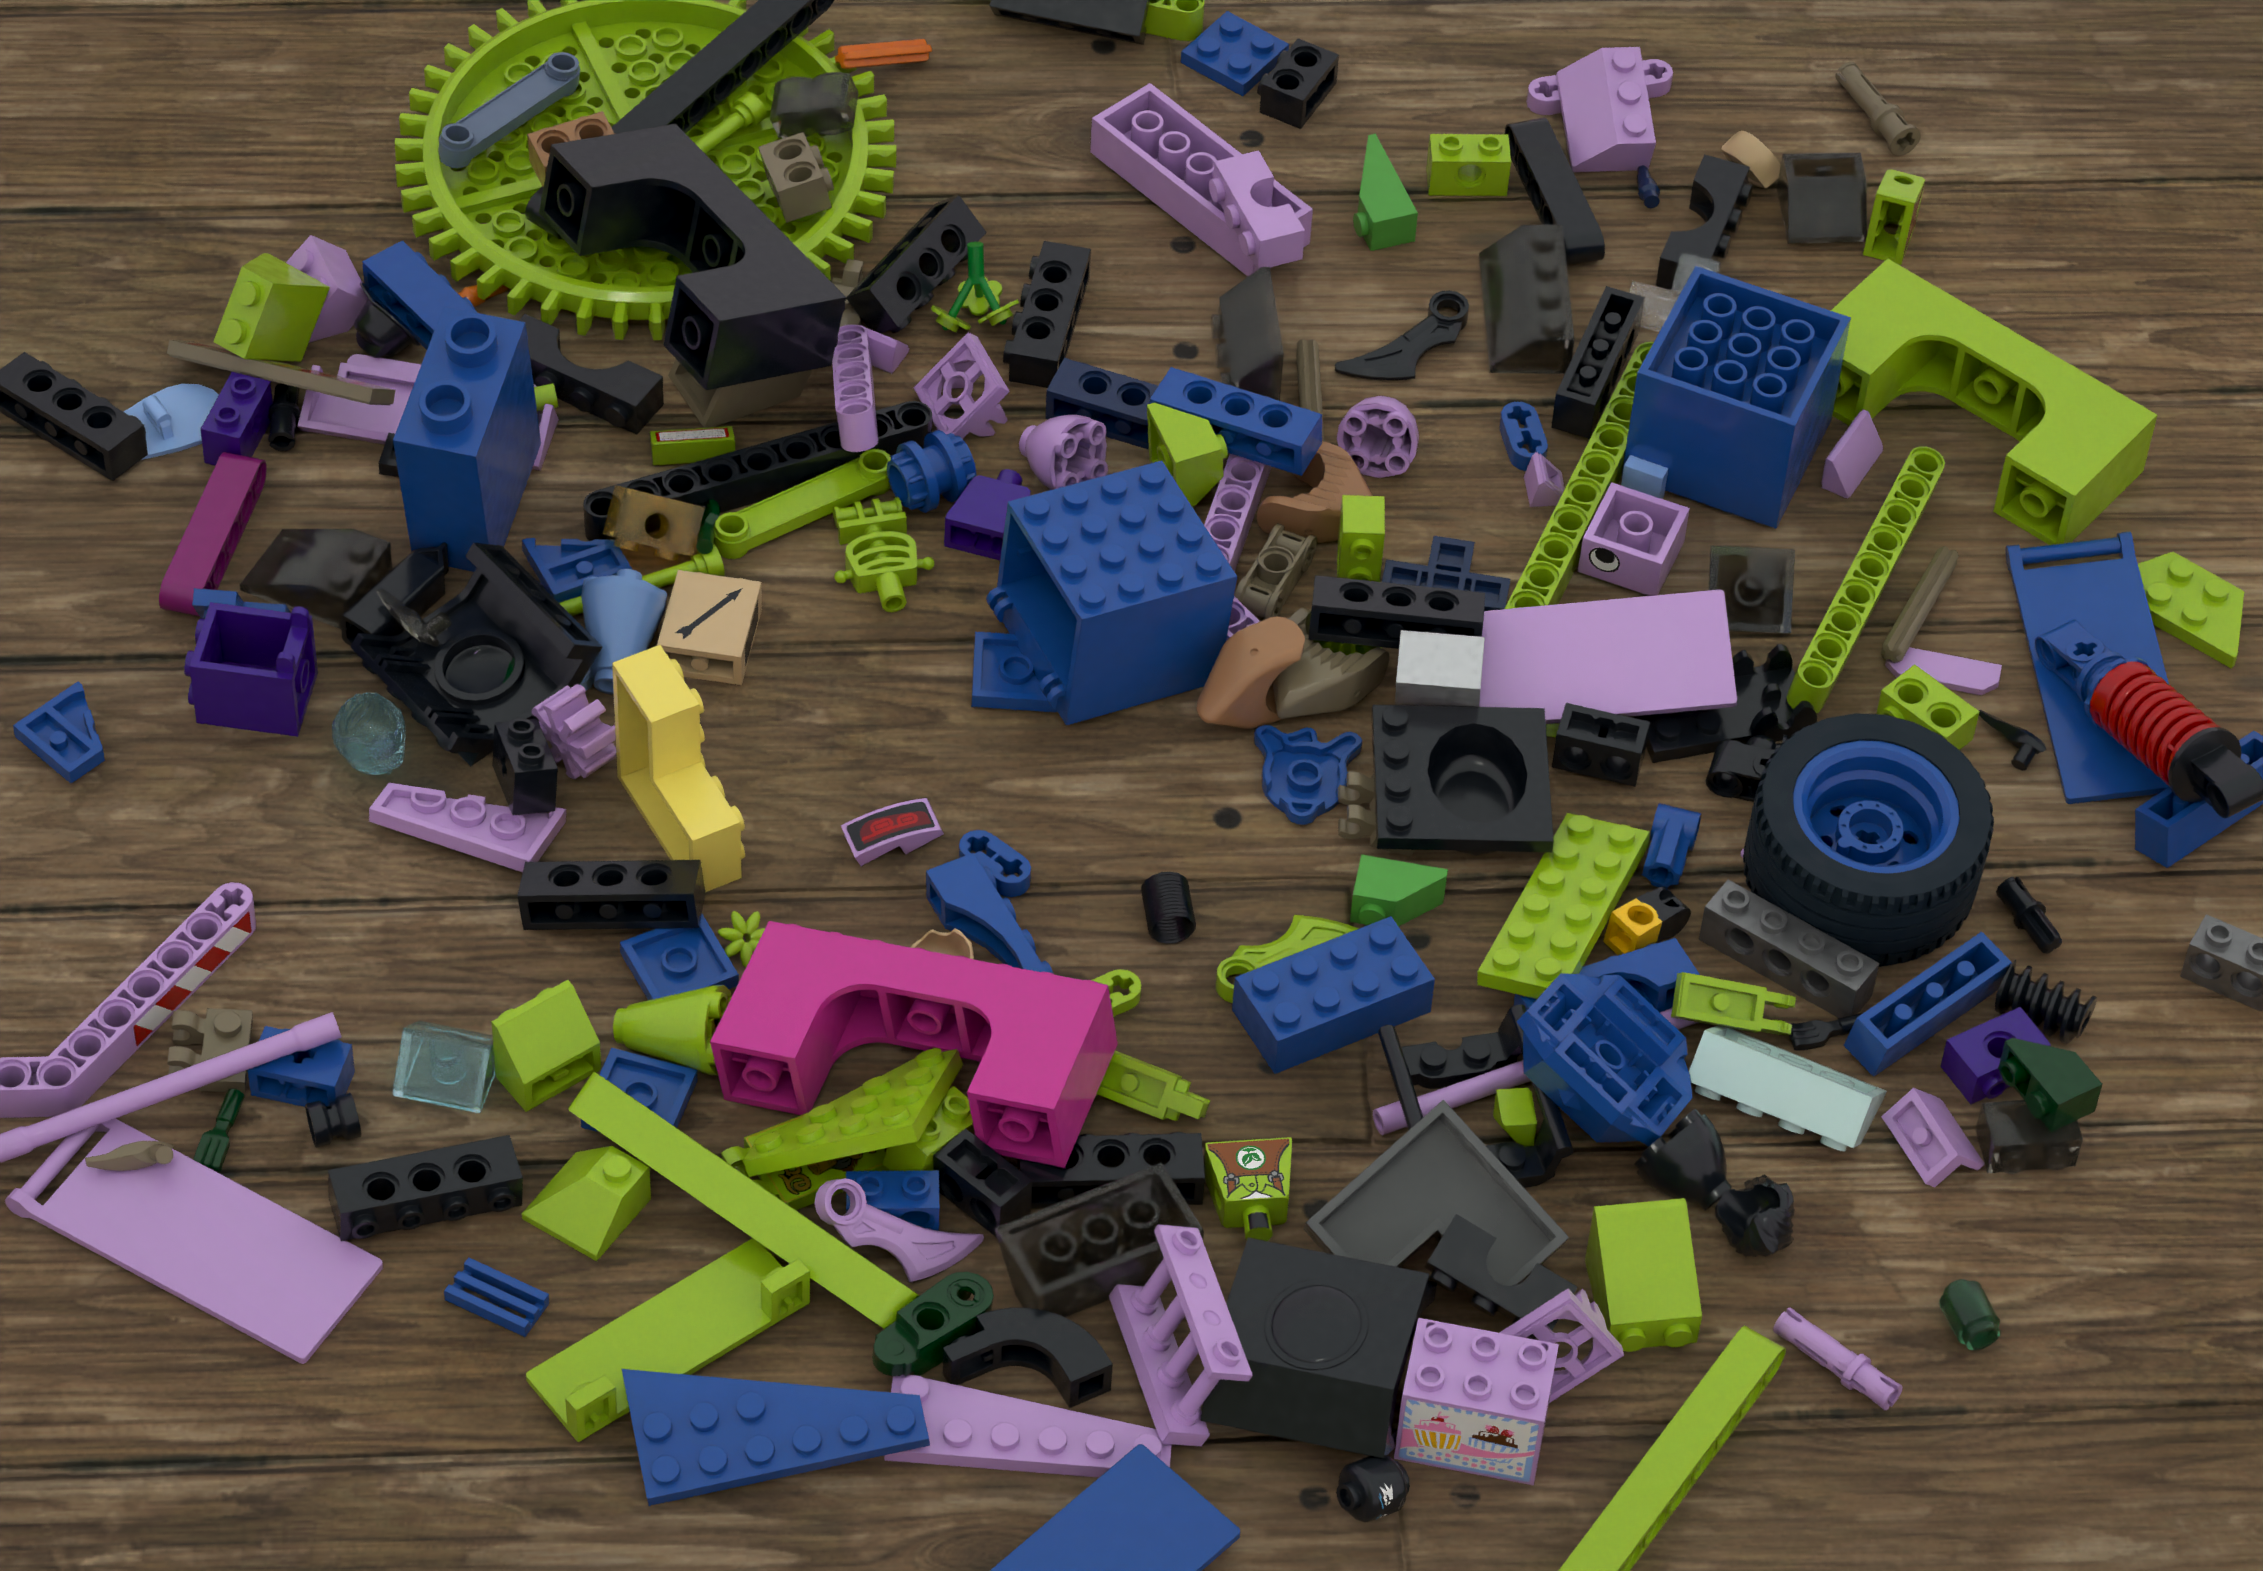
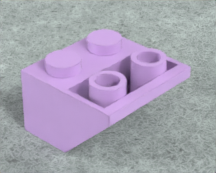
[286,235,368,343]

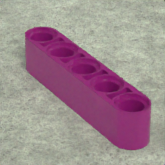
[159,452,267,617]

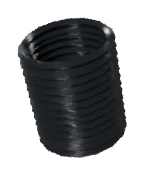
[1141,871,1196,944]

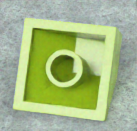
[1147,403,1228,508]
[521,1146,651,1261]

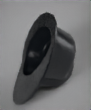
[354,282,420,358]

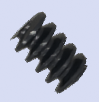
[1995,960,2097,1044]

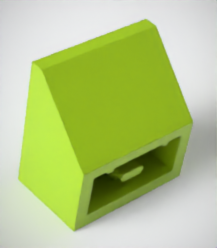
[491,980,601,1112]

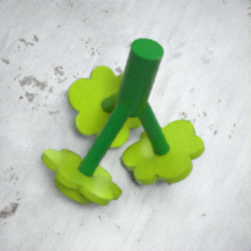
[931,242,1020,333]

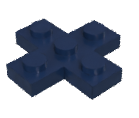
[1382,536,1511,611]

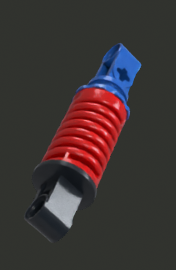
[2035,619,2263,818]

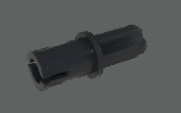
[268,383,301,451]
[1996,877,2062,954]

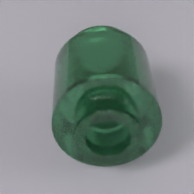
[1939,1279,2001,1350]

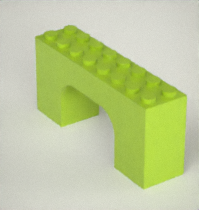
[1831,258,2158,545]

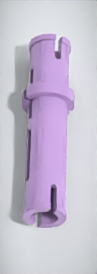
[1773,1308,1903,1410]

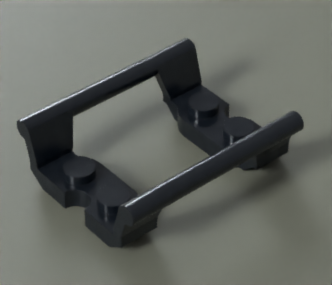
[1378,1004,1573,1188]

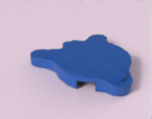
[1254,725,1362,825]

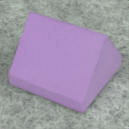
[865,327,910,374]
[1524,452,1565,507]

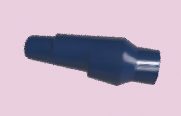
[1637,165,1660,208]

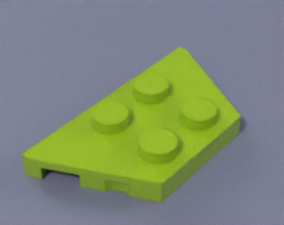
[2138,552,2244,669]

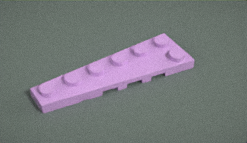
[884,1375,1172,1478]

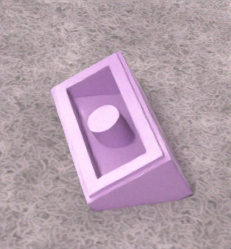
[1821,409,1883,498]

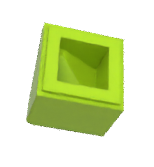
[1493,1088,1537,1147]

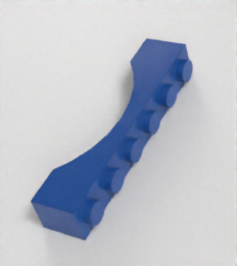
[926,853,1054,974]

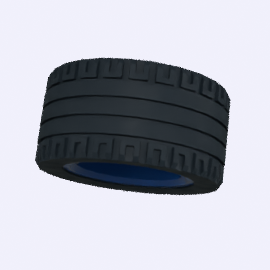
[1743,713,1994,967]

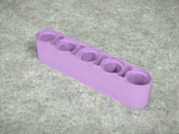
[832,324,878,452]

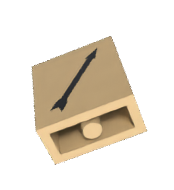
[657,570,762,685]

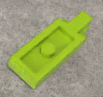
[1097,1051,1211,1121]

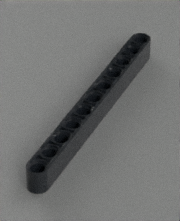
[525,0,834,239]

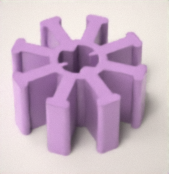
[531,684,616,780]

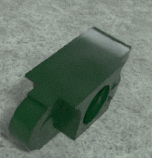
[872,1272,994,1376]

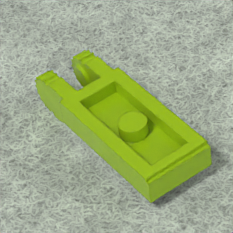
[1671,972,1796,1035]

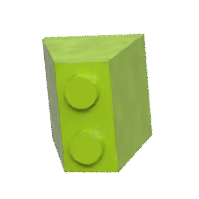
[213,253,330,362]
[1585,1198,1702,1352]

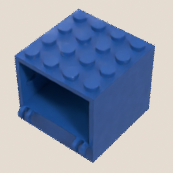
[1622,266,1851,529]
[986,460,1237,725]

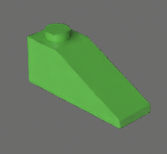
[1353,134,1418,251]

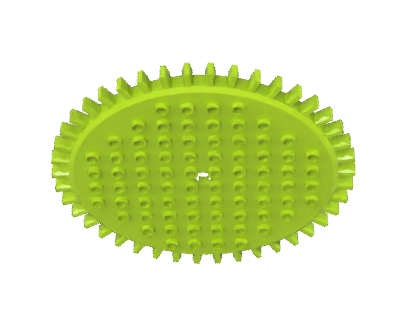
[395,0,896,340]

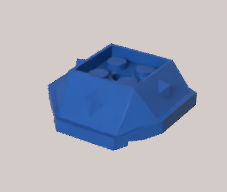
[1516,973,1692,1147]

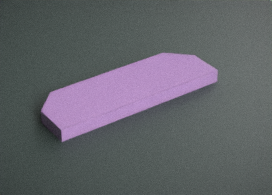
[1885,647,2002,695]

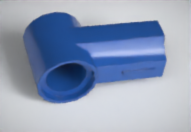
[1642,803,1701,888]

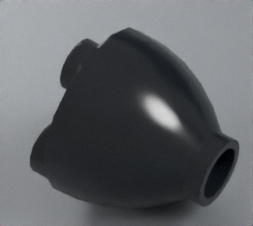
[1634,1109,1732,1211]

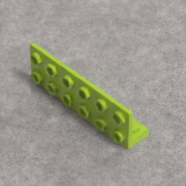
[526,1238,810,1442]

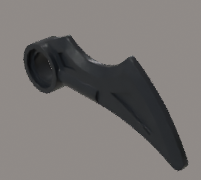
[1335,290,1469,380]

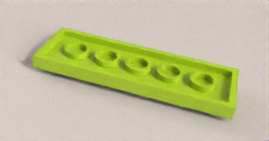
[1477,813,1650,999]

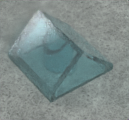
[393,1020,495,1114]

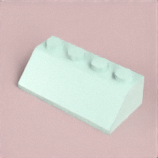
[1689,1026,1887,1151]

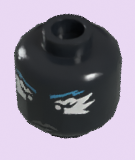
[1336,1455,1410,1522]

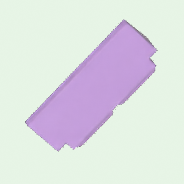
[298,354,559,471]

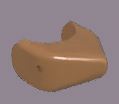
[1257,441,1373,543]
[1196,616,1305,729]

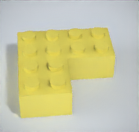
[612,645,745,892]

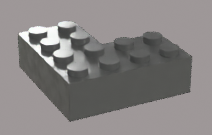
[1303,1100,1569,1286]

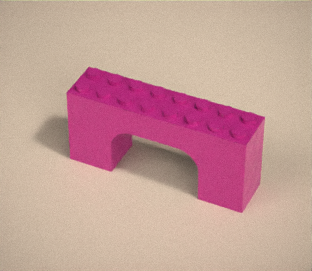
[710,921,1118,1168]

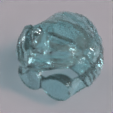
[332,692,406,775]

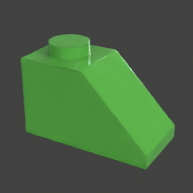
[1350,854,1448,927]

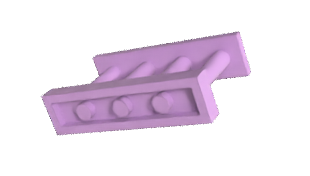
[1109,1224,1253,1447]

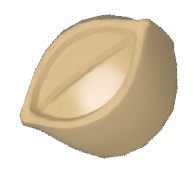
[1721,131,1785,189]

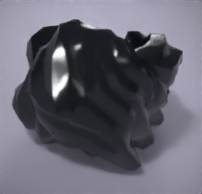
[1715,1174,1795,1257]

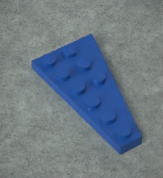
[622,1369,930,1506]

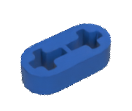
[1499,402,1548,471]
[959,830,1031,897]

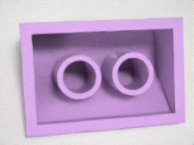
[1556,47,1656,172]

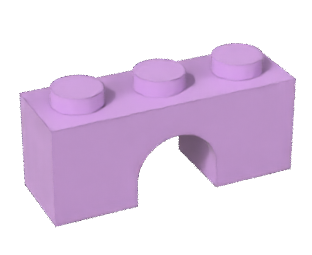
[1209,150,1305,270]

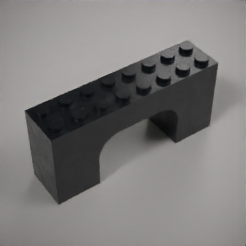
[539,124,846,390]

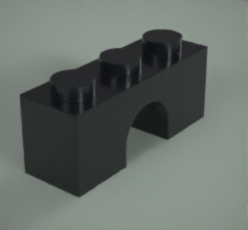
[1425,1214,1578,1340]

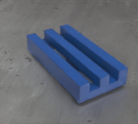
[444,1257,549,1337]

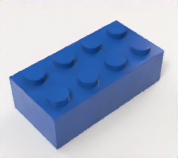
[1232,916,1435,1074]

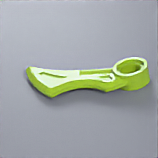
[1215,915,1359,1003]

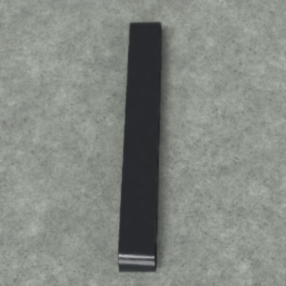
[583,401,932,543]

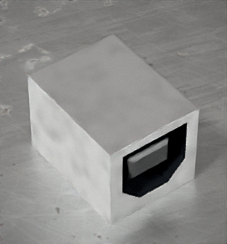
[1395,630,1485,707]

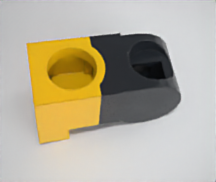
[1603,886,1691,955]

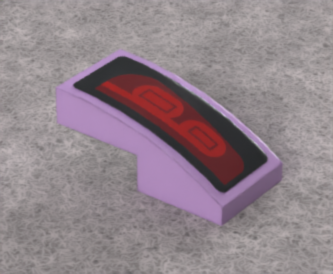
[841,798,944,866]

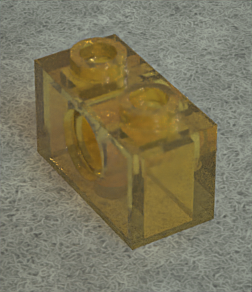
[603,485,705,561]

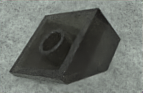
[1708,545,1795,633]

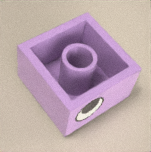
[1578,482,1690,596]

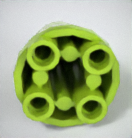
[613,985,732,1075]

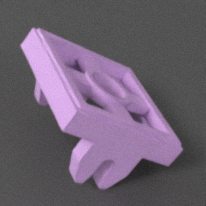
[914,332,1010,439]
[1500,1288,1624,1403]

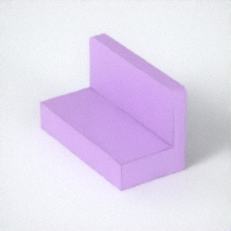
[1881,1088,1985,1187]

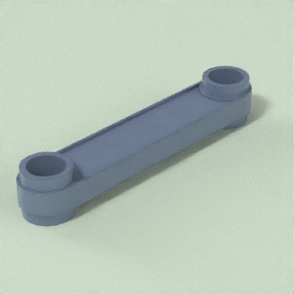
[438,52,580,168]

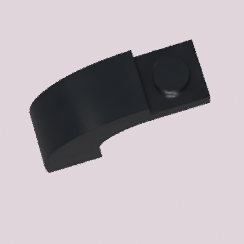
[943,1308,1113,1408]

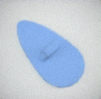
[124,384,219,460]

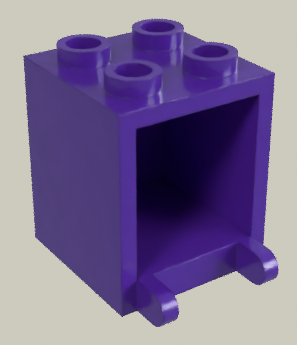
[184,602,318,737]

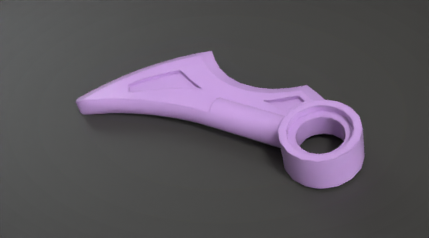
[815,1178,984,1282]

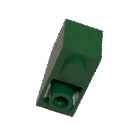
[1998,1038,2102,1132]

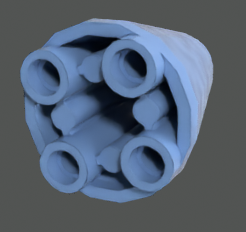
[581,569,667,694]

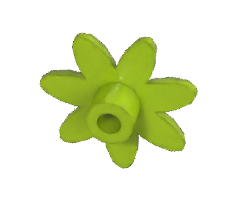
[718,911,765,968]

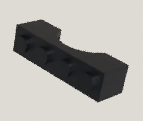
[1656,154,1753,293]
[519,314,664,435]

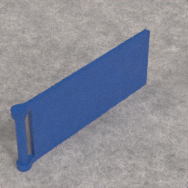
[2005,532,2169,804]
[990,1444,1240,1571]

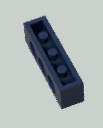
[1045,358,1158,450]

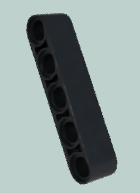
[1505,117,1605,267]

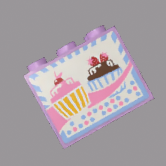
[1394,1318,1559,1485]

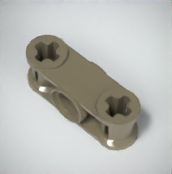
[1234,523,1317,620]

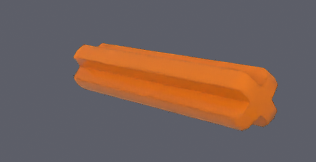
[835,39,932,69]

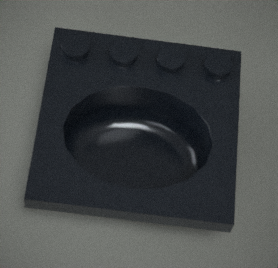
[1371,705,1554,856]

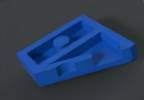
[522,538,632,603]
[13,682,105,783]

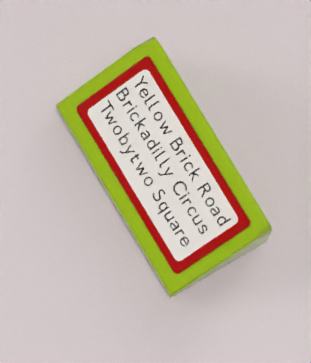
[650,426,735,465]

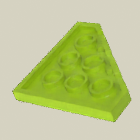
[743,1048,963,1177]

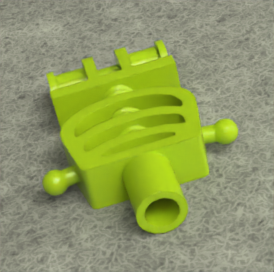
[833,497,935,612]

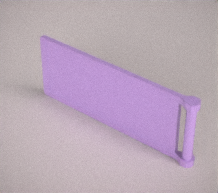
[1479,589,1737,724]
[5,1118,383,1364]

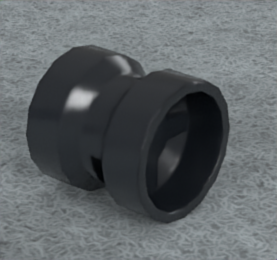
[305,1093,361,1148]

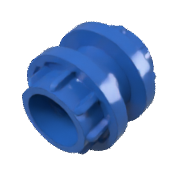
[887,430,976,513]

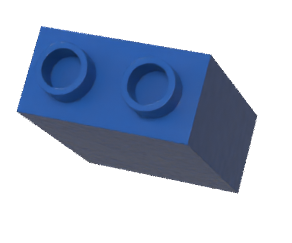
[393,306,541,572]

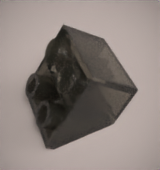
[1777,152,1867,244]

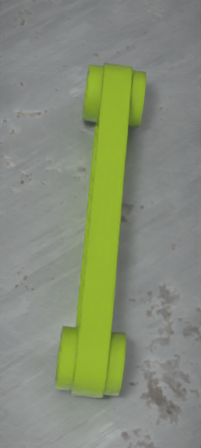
[713,449,891,559]

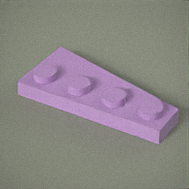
[369,783,566,872]

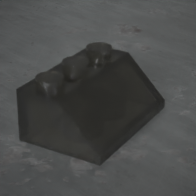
[1211,267,1284,401]

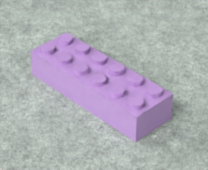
[1090,83,1313,280]

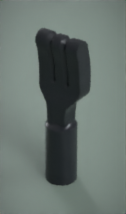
[1789,1013,1863,1051]

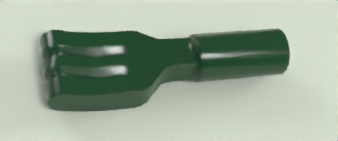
[696,500,720,554]
[193,1089,245,1172]

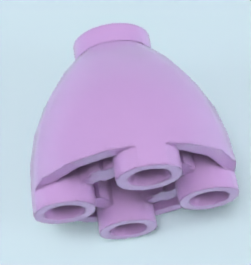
[1337,396,1419,478]
[1019,415,1108,490]

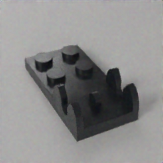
[1634,644,1817,763]

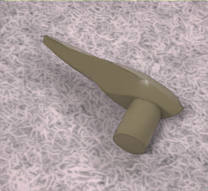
[85,1141,174,1171]

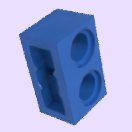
[846,1170,940,1231]

